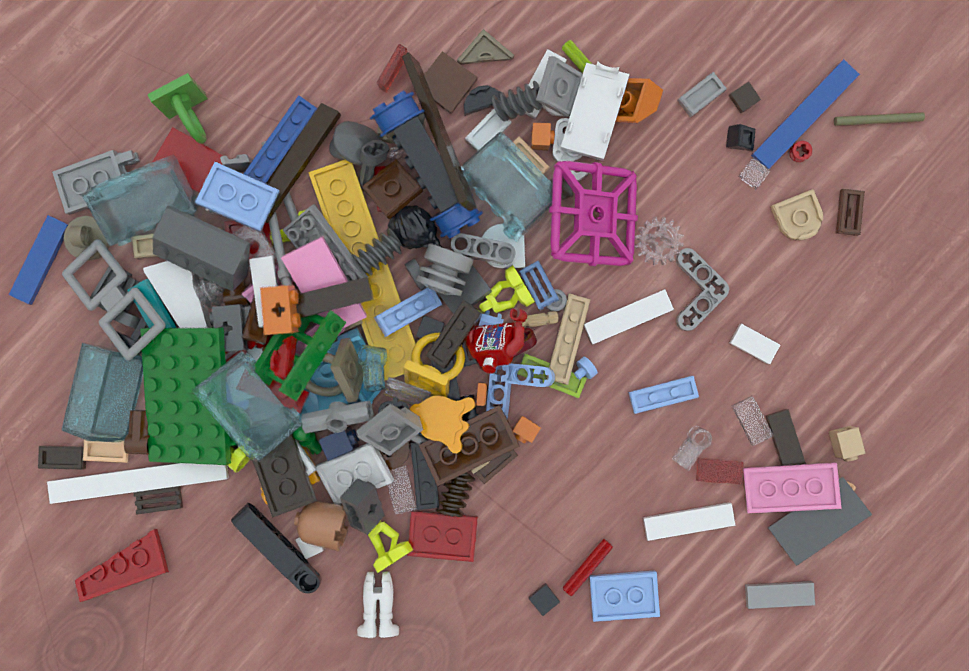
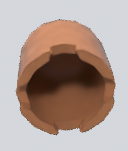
[294,501,349,552]

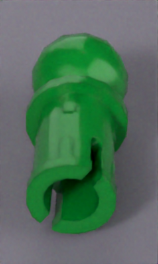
[293,424,322,455]

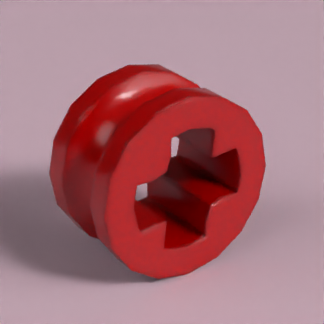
[789,141,813,162]

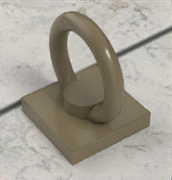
[305,337,366,403]

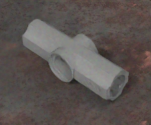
[301,401,374,433]

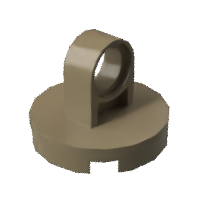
[64,216,111,261]

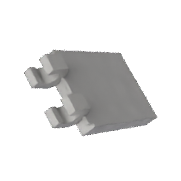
[52,150,147,215]

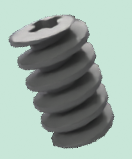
[492,81,542,122]
[352,228,402,276]

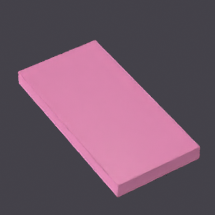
[281,236,367,328]
[743,462,842,513]

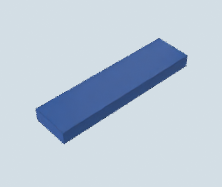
[9,215,69,305]

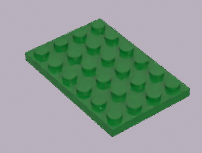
[140,327,231,465]

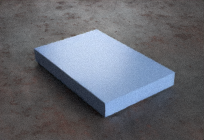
[195,162,279,232]
[589,570,660,622]

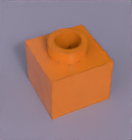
[531,122,554,151]
[512,415,541,444]

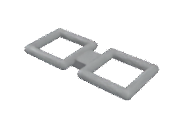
[62,239,166,361]

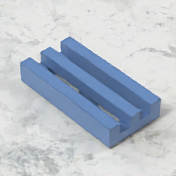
[519,261,559,310]

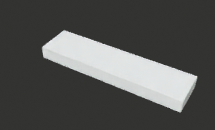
[584,290,674,344]
[643,502,736,541]

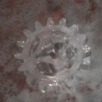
[635,217,684,265]

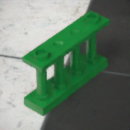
[249,310,346,401]

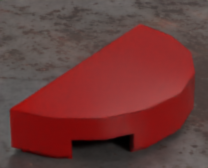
[270,336,297,381]

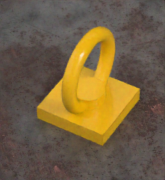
[403,332,465,397]

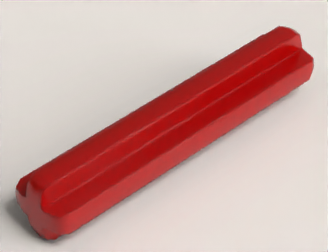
[563,539,613,596]

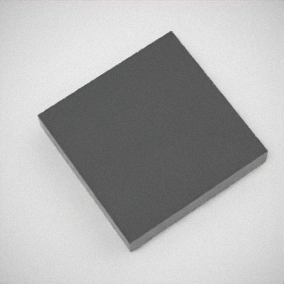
[437,265,492,314]

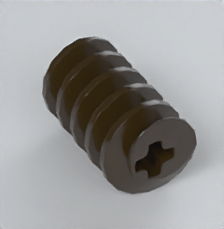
[435,473,475,517]

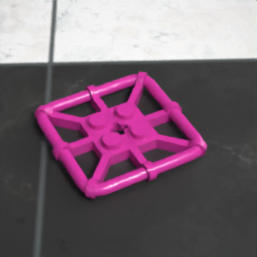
[549,161,638,266]

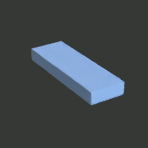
[374,288,442,337]
[628,376,699,414]

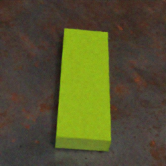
[517,353,587,398]

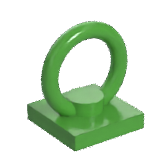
[147,73,208,144]

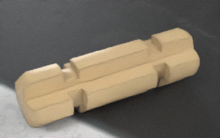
[522,311,558,328]

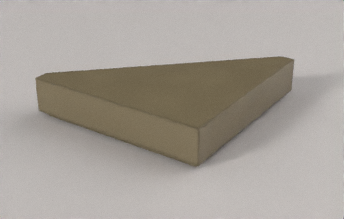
[457,29,514,64]

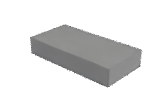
[677,72,727,118]

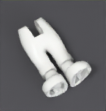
[357,571,399,638]

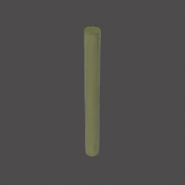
[834,112,925,126]

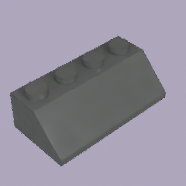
[152,205,250,291]

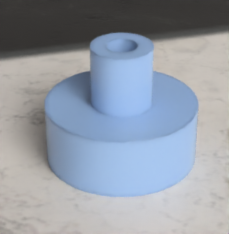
[574,356,598,380]

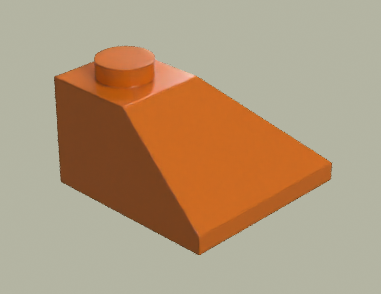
[616,78,663,123]

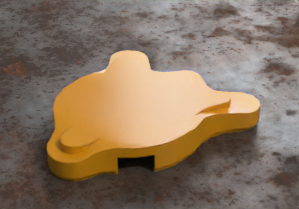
[410,395,475,453]

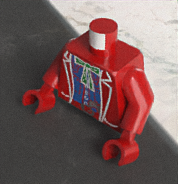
[465,308,527,374]

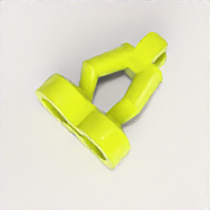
[479,265,535,313]
[368,520,413,573]

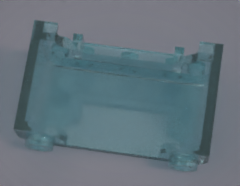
[192,351,302,462]

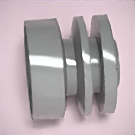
[416,244,474,296]

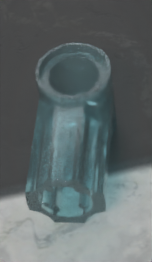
[358,345,387,392]

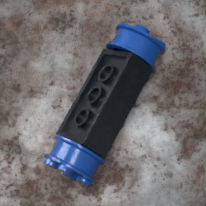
[370,90,483,239]

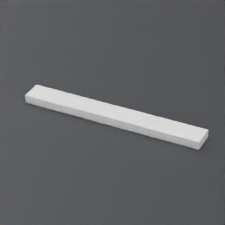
[47,463,229,504]

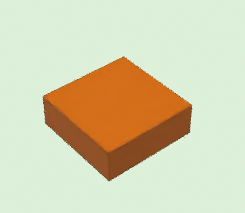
[476,382,487,406]

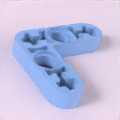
[486,363,555,419]

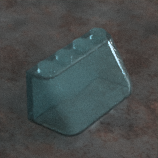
[61,343,143,442]

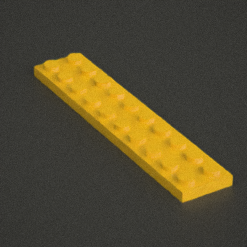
[308,160,423,382]

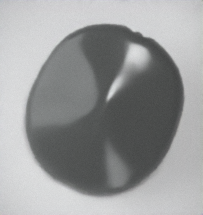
[329,121,380,166]

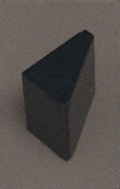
[726,124,756,151]

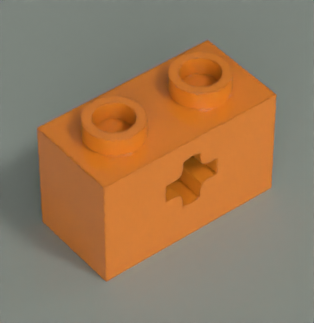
[260,285,301,335]

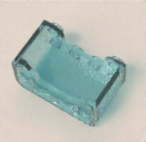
[461,132,553,242]
[82,155,199,246]

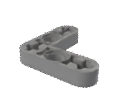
[676,248,729,331]

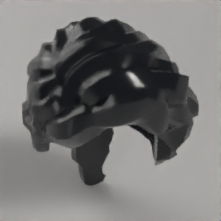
[388,205,443,249]

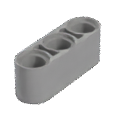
[451,234,515,265]

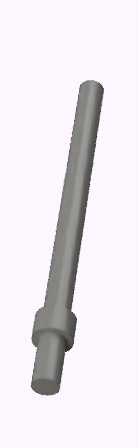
[269,212,293,286]

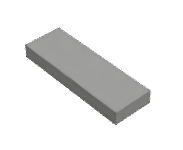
[745,581,815,609]

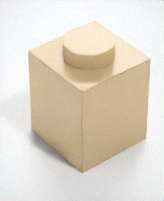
[829,426,866,461]

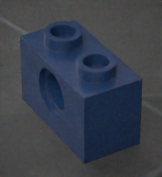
[319,425,360,461]

